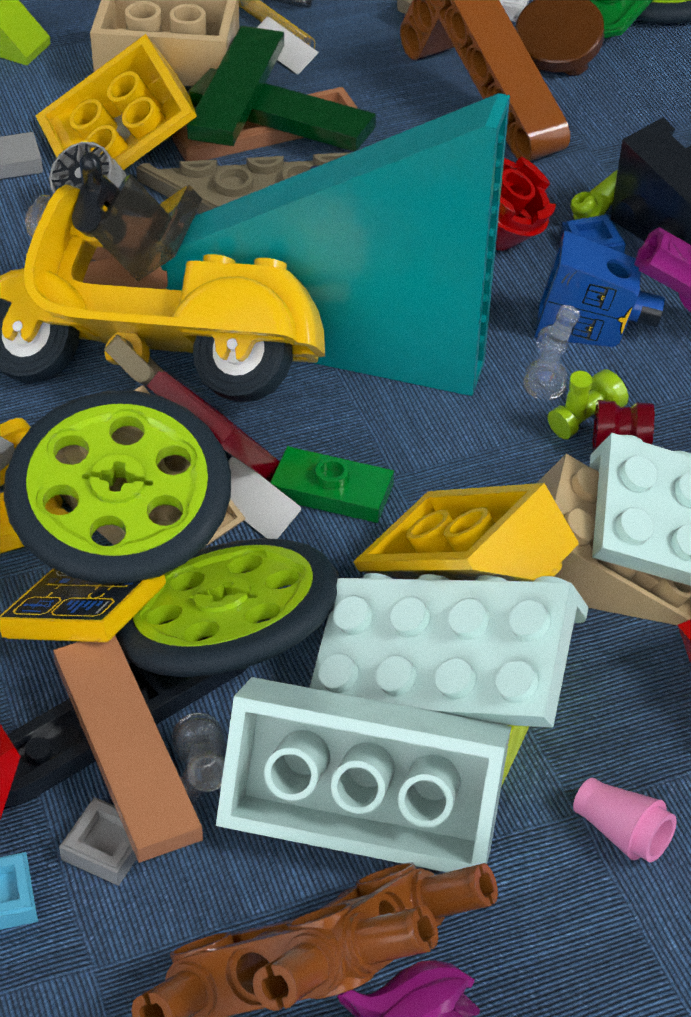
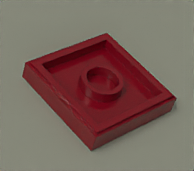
[147,371,280,482]

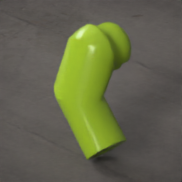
[570,169,618,220]

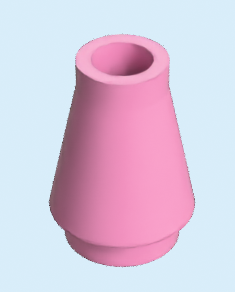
[573,778,677,862]

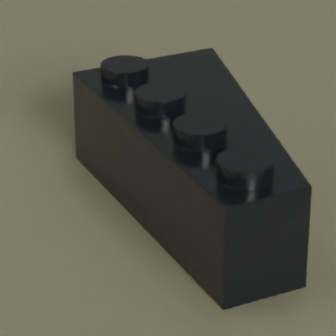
[611,117,691,245]

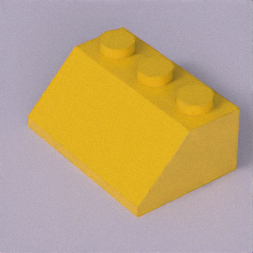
[353,483,579,582]

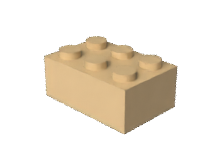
[90,0,239,86]

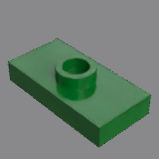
[270,446,394,523]

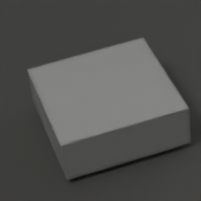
[0,132,43,179]
[59,797,137,886]

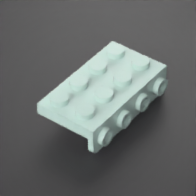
[590,433,691,586]
[310,573,588,728]

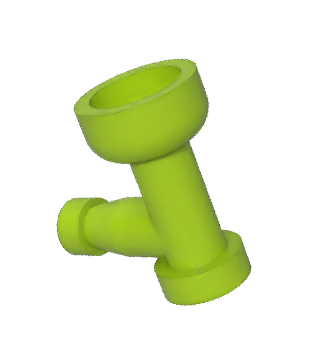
[547,369,629,439]

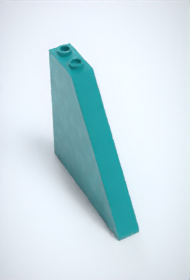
[161,93,510,396]

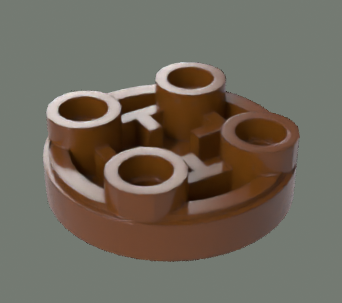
[515,0,604,76]

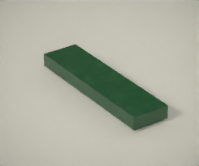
[187,26,284,146]
[189,68,376,152]

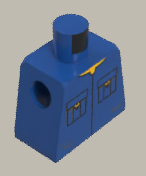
[534,231,665,347]

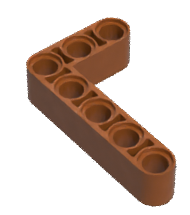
[400,0,570,162]

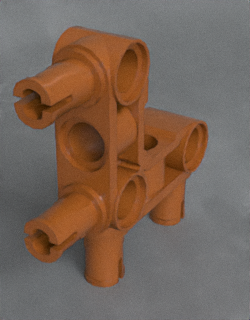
[131,862,498,1017]

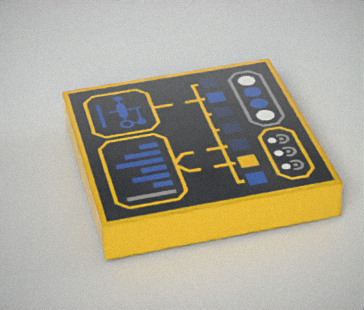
[0,568,166,643]

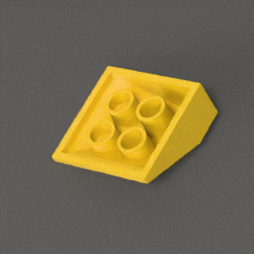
[35,34,197,170]

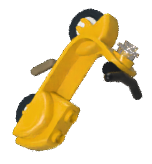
[0,152,325,402]

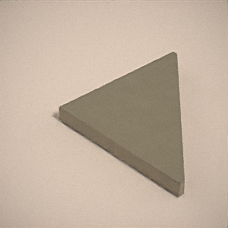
[136,152,350,214]

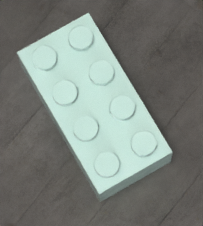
[216,677,511,872]

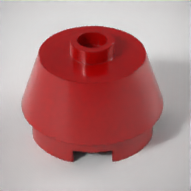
[495,156,556,250]

